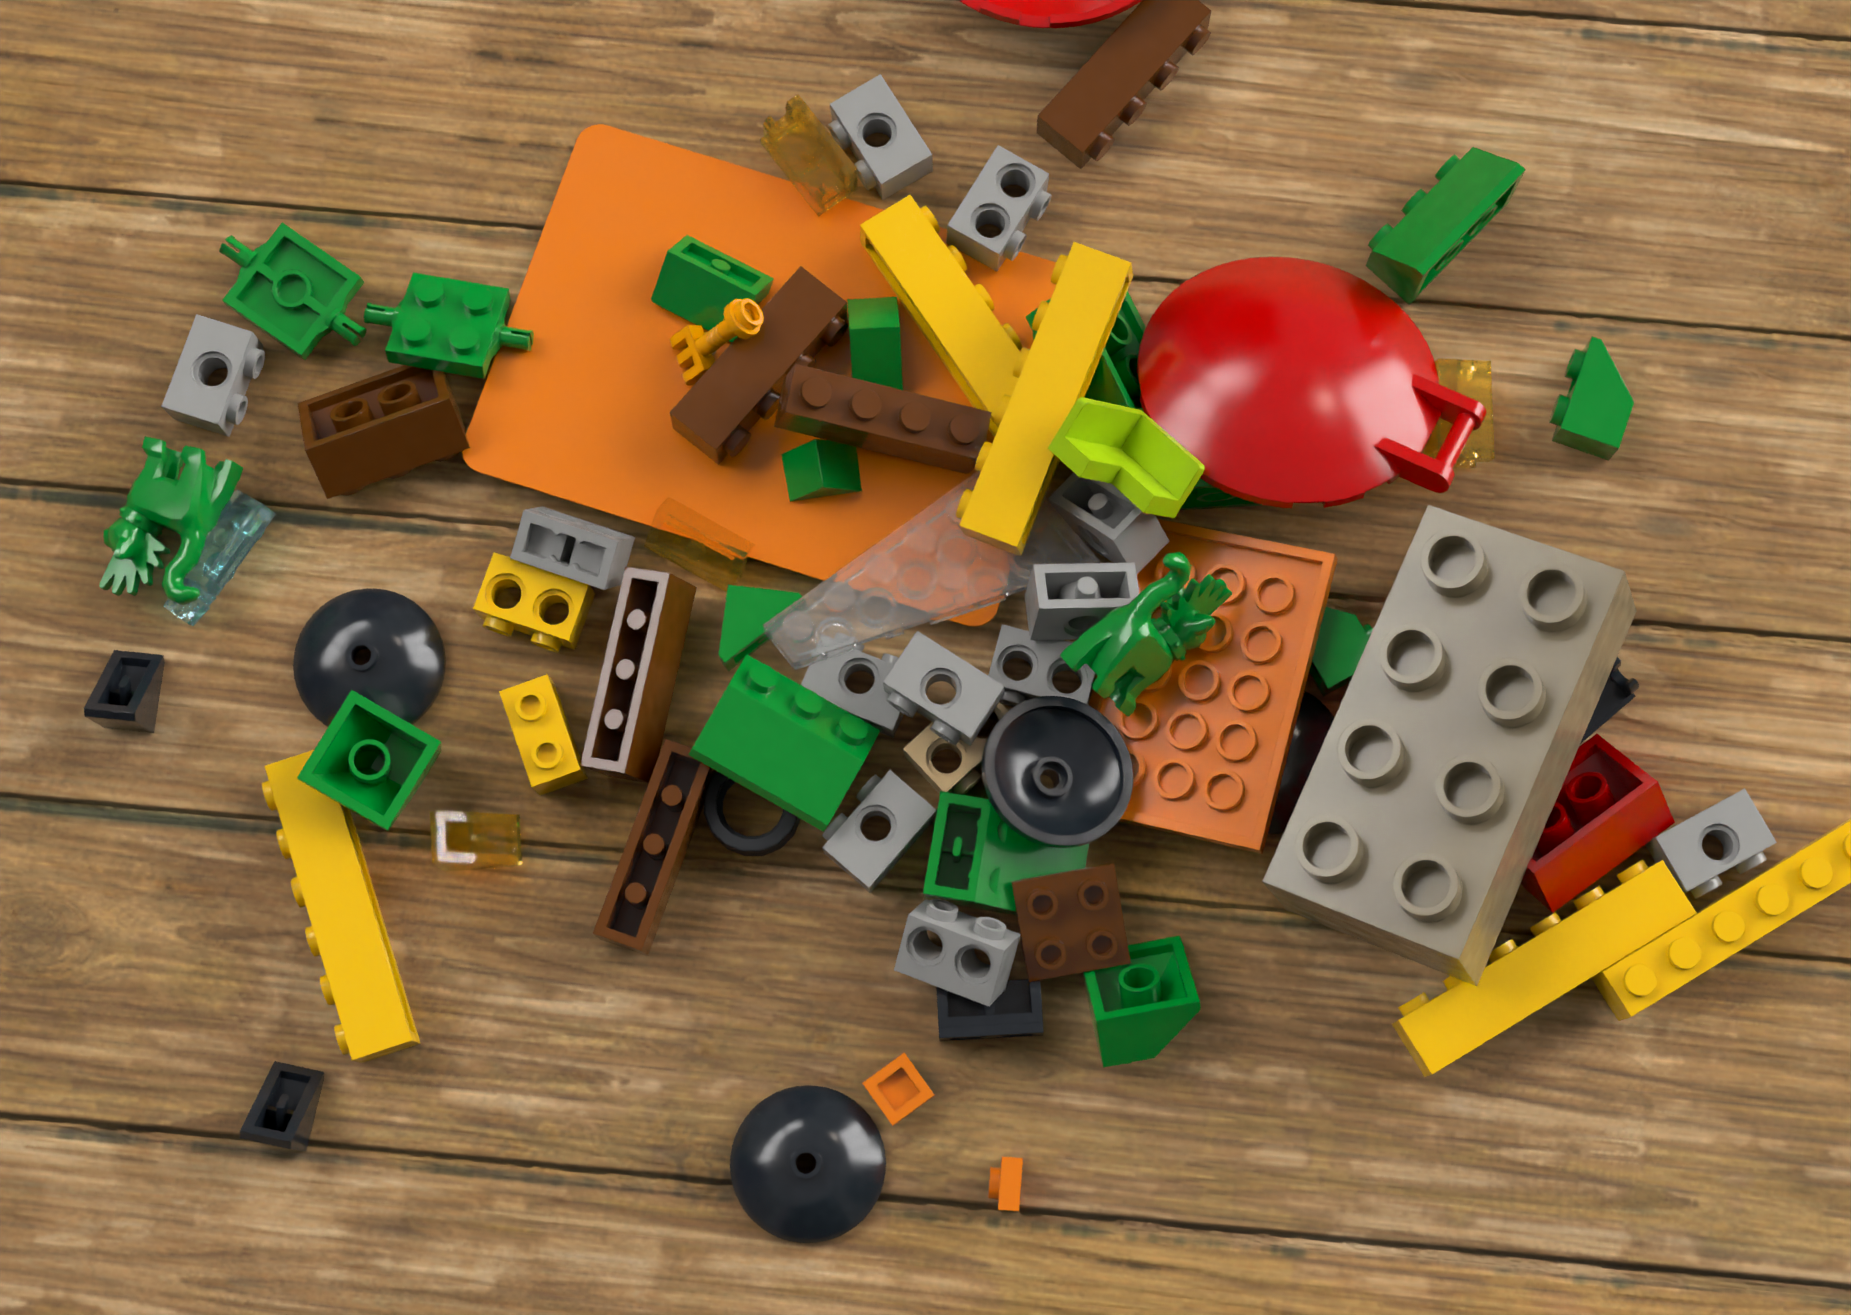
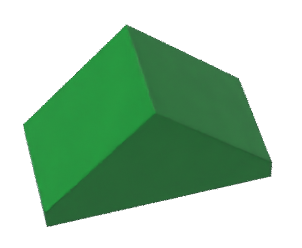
[847,297,903,390]
[781,439,862,502]
[718,584,808,672]

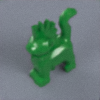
[99,436,243,605]
[1060,552,1232,717]

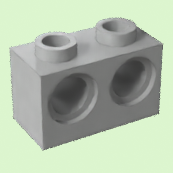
[946,145,1052,271]
[510,506,635,590]
[988,624,1095,707]
[894,899,1021,1006]

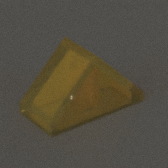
[430,810,522,872]

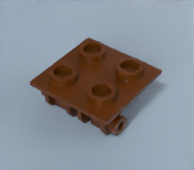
[1011,863,1131,982]

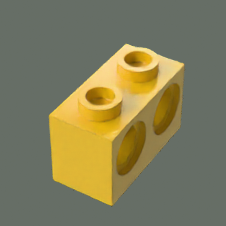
[473,552,595,652]
[499,674,588,796]

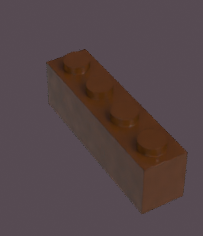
[1036,0,1211,169]
[670,266,848,465]
[774,363,992,474]
[580,567,697,783]
[593,738,716,956]

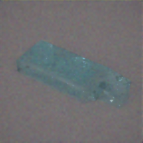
[163,489,276,626]

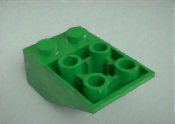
[923,791,1089,916]

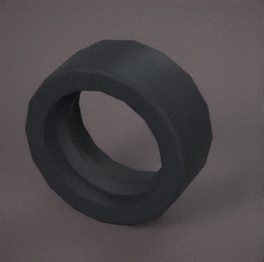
[704,771,801,856]

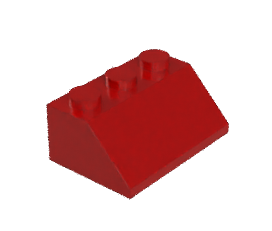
[1521,734,1675,913]

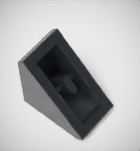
[84,650,165,733]
[240,1061,324,1151]

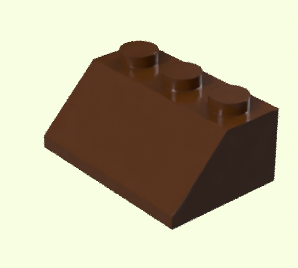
[297,365,470,499]

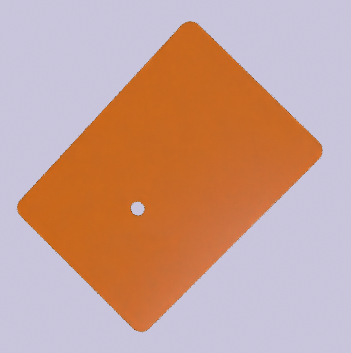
[462,124,1056,627]

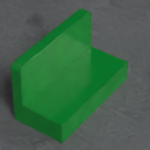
[651,235,774,342]

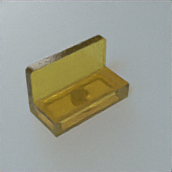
[644,497,755,592]

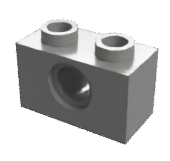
[828,74,933,200]
[161,314,265,437]
[1048,472,1169,574]
[1025,562,1139,640]
[883,631,1004,746]
[801,634,904,738]
[822,770,937,893]
[1646,788,1777,899]

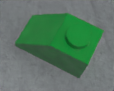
[1309,607,1373,697]

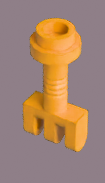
[669,298,764,386]

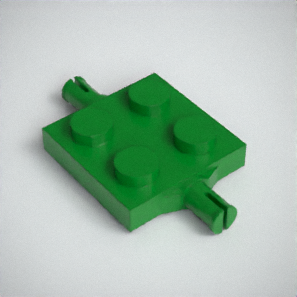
[219,222,367,360]
[364,272,534,379]

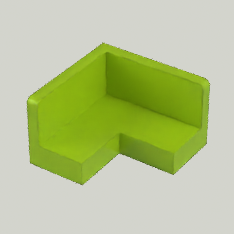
[1048,397,1205,518]

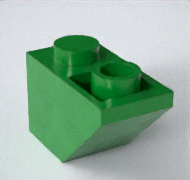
[1549,336,1634,461]

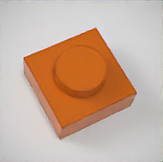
[862,1053,935,1126]
[988,1156,1023,1212]

